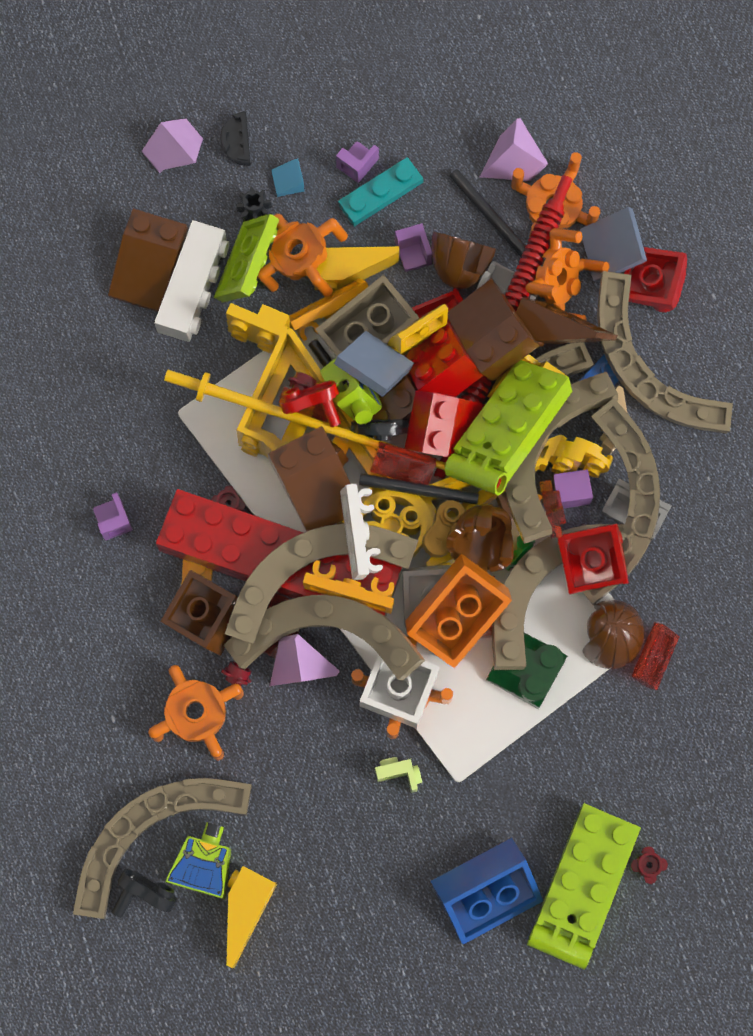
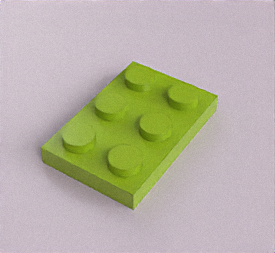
[213,214,279,303]

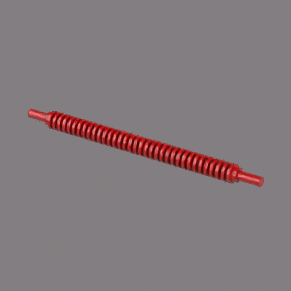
[434,175,573,480]

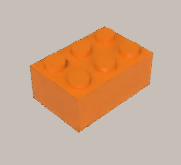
[405,553,512,669]

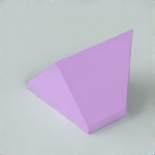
[480,118,548,181]
[142,119,203,173]
[270,634,340,686]

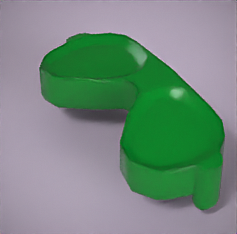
[505,535,536,571]

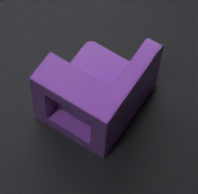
[336,142,379,183]
[395,223,432,272]
[553,469,593,509]
[93,492,133,541]

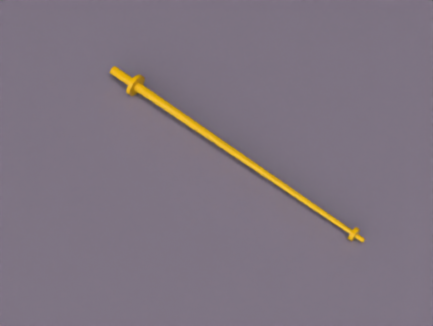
[164,370,542,500]

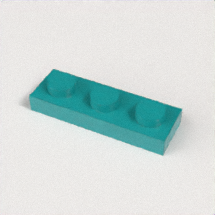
[338,157,423,227]

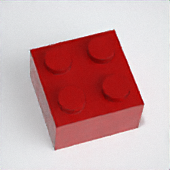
[405,322,484,397]

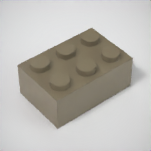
[315,274,420,357]

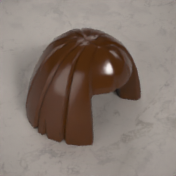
[431,231,496,289]
[446,504,514,572]
[582,600,644,669]

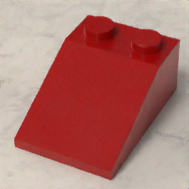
[404,390,485,458]

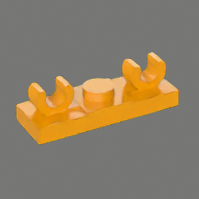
[290,278,368,341]
[303,560,394,614]

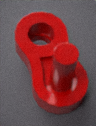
[279,380,341,427]

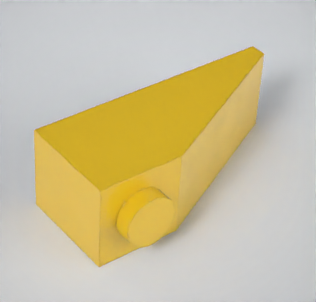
[314,246,399,292]
[226,866,277,968]

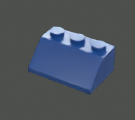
[430,838,543,945]

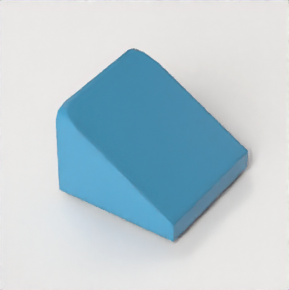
[271,159,304,197]

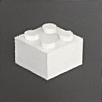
[360,654,440,729]

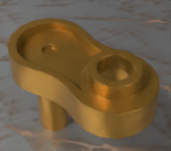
[422,500,466,558]

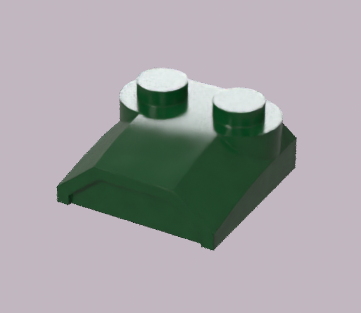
[486,633,568,709]

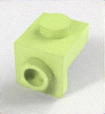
[375,757,422,793]

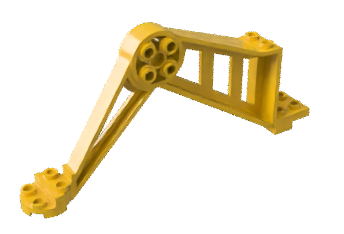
[226,303,613,559]

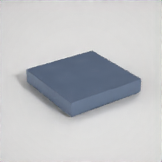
[580,207,647,283]
[334,331,414,397]

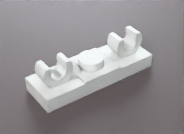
[340,484,383,580]

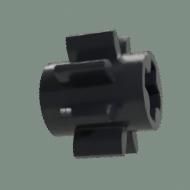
[236,187,272,222]

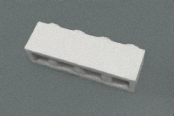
[154,220,229,342]

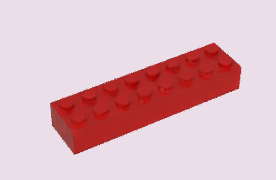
[156,489,402,616]

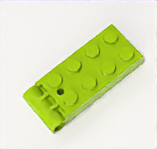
[445,360,572,495]
[527,803,641,970]

